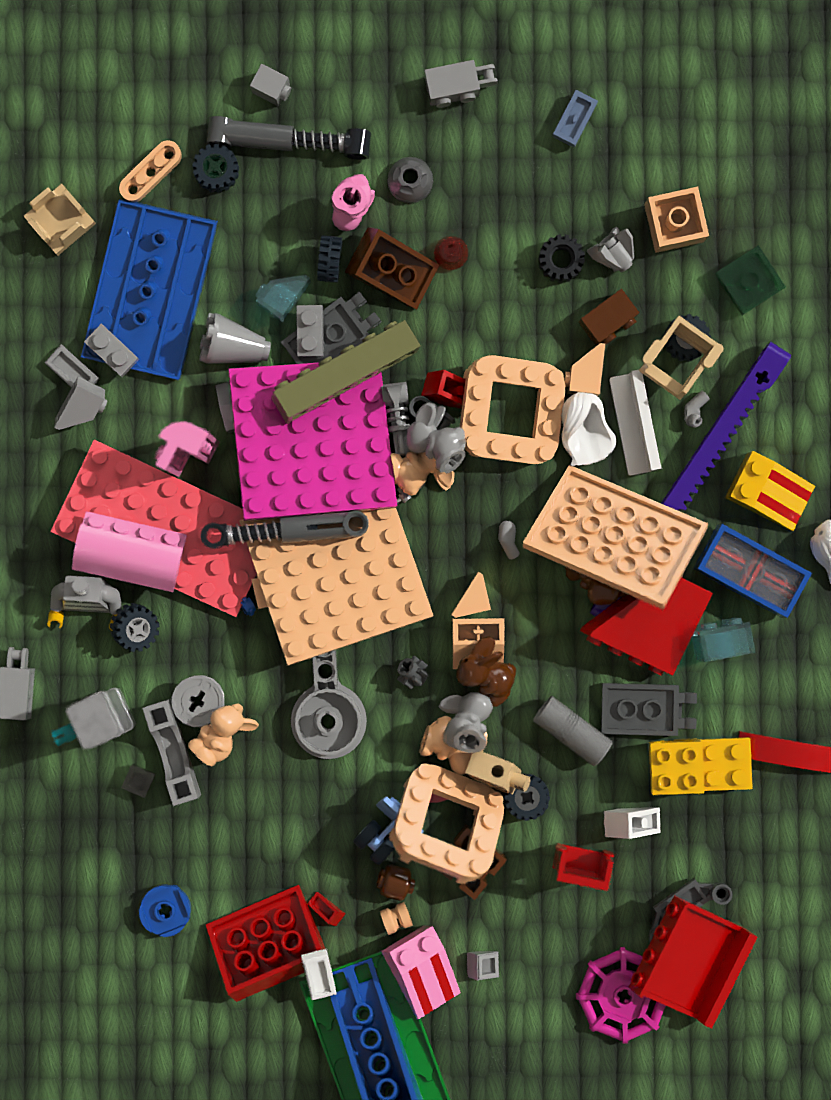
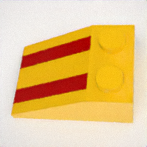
[725,451,815,531]

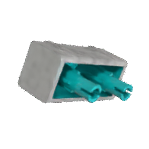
[52,688,136,749]

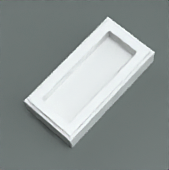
[301,949,337,1000]

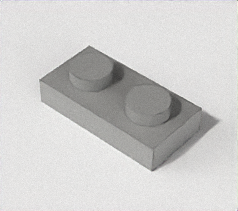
[297,305,324,357]
[84,324,139,377]

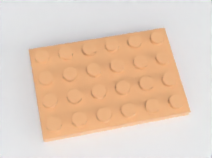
[523,465,708,609]

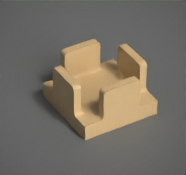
[24,184,96,255]

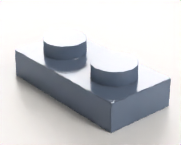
[552,90,598,148]

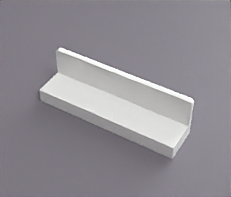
[609,370,661,476]

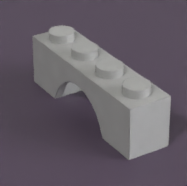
[143,699,201,806]

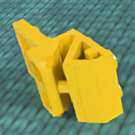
[649,737,752,795]

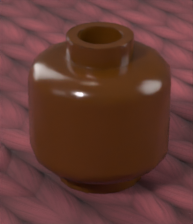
[376,864,415,901]

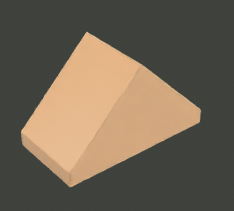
[451,572,491,618]

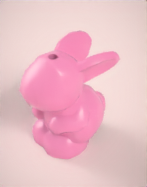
[332,174,375,231]

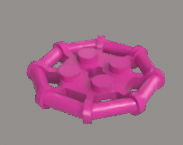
[576,947,666,1044]

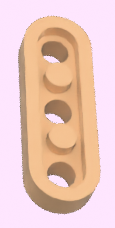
[119,141,182,202]

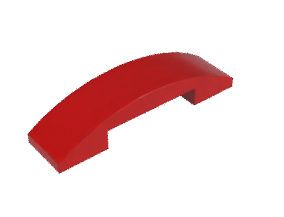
[738,731,831,773]

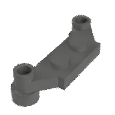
[648,878,732,942]

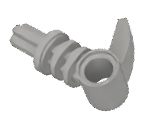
[381,382,410,457]

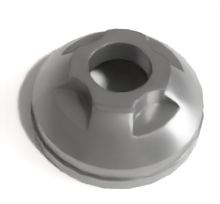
[388,157,433,204]

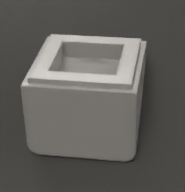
[467,951,499,980]

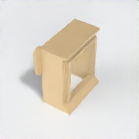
[639,316,723,400]

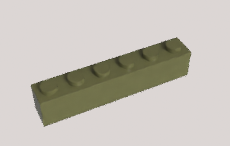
[271,320,421,424]

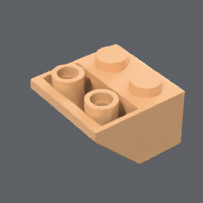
[452,618,504,669]

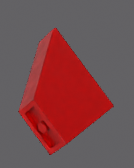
[580,577,713,676]

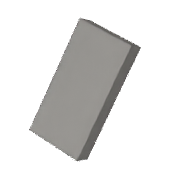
[44,344,99,387]

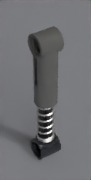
[207,116,371,160]
[201,511,369,549]

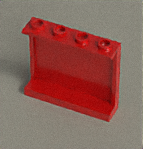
[628,895,758,1028]

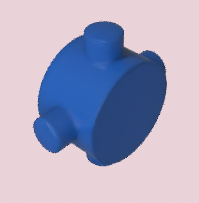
[240,597,256,616]

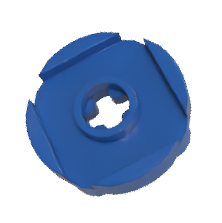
[139,884,191,937]

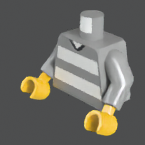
[47,576,123,631]

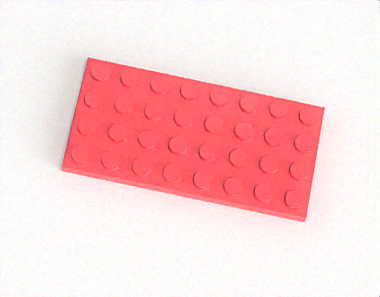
[50,440,257,617]

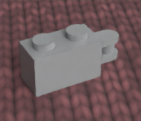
[424,60,498,108]
[0,647,35,720]

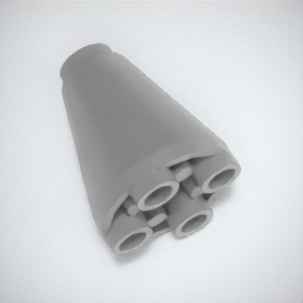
[199,313,271,364]

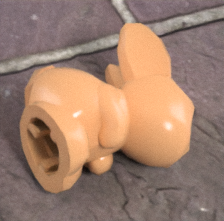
[390,452,454,496]
[188,703,259,766]
[419,716,487,775]

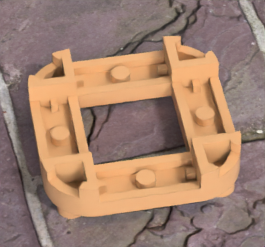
[460,355,565,464]
[389,764,504,884]

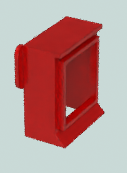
[552,843,614,891]

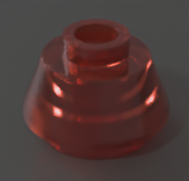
[434,236,468,270]

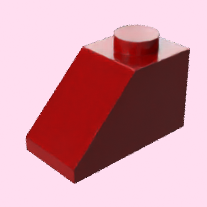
[421,370,465,409]

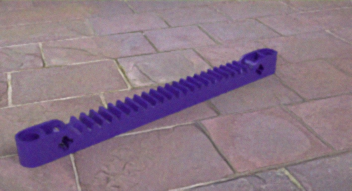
[589,341,791,617]

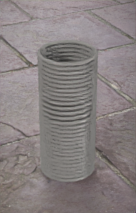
[533,696,613,766]

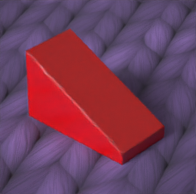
[307,892,345,926]

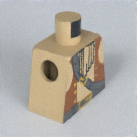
[465,751,530,794]

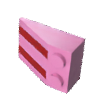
[381,925,461,1020]

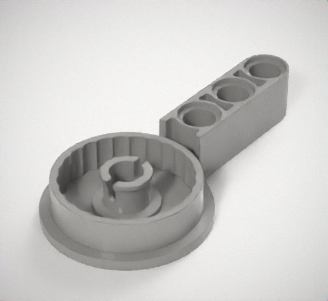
[291,650,367,759]

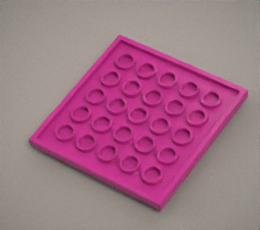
[228,363,397,521]

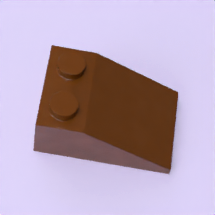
[345,227,439,310]

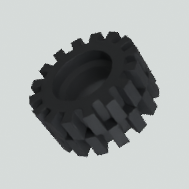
[538,234,585,283]

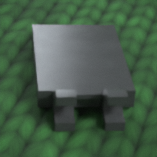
[281,292,382,364]
[601,683,697,736]

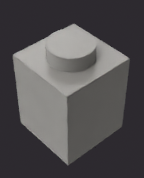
[250,63,291,107]

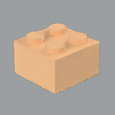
[644,187,709,253]

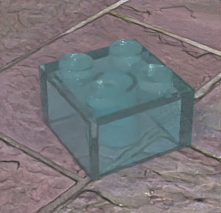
[692,617,756,662]

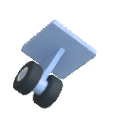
[353,796,423,865]

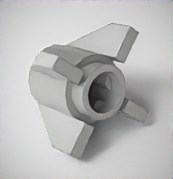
[587,226,634,272]

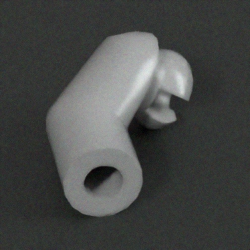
[684,390,710,428]
[498,521,520,559]

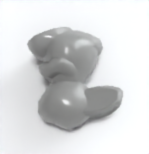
[407,403,466,474]
[439,692,493,753]

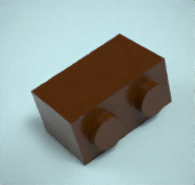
[579,289,640,346]

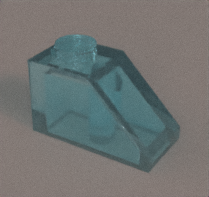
[255,275,311,322]

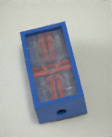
[693,524,812,618]

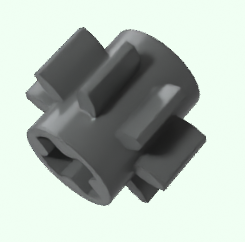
[397,656,428,689]

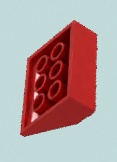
[206,885,330,1002]

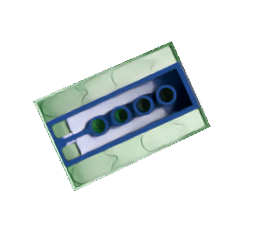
[299,952,451,1100]

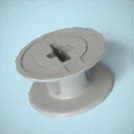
[172,675,225,727]

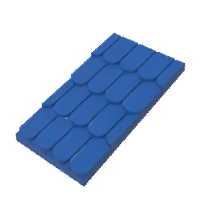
[81,199,218,380]

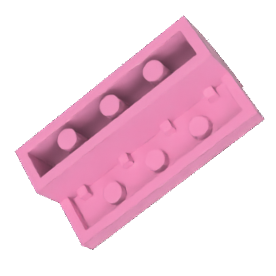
[155,422,220,477]
[72,511,187,592]

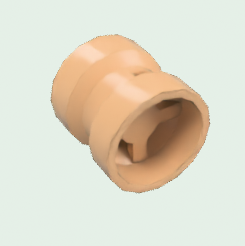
[380,902,413,935]

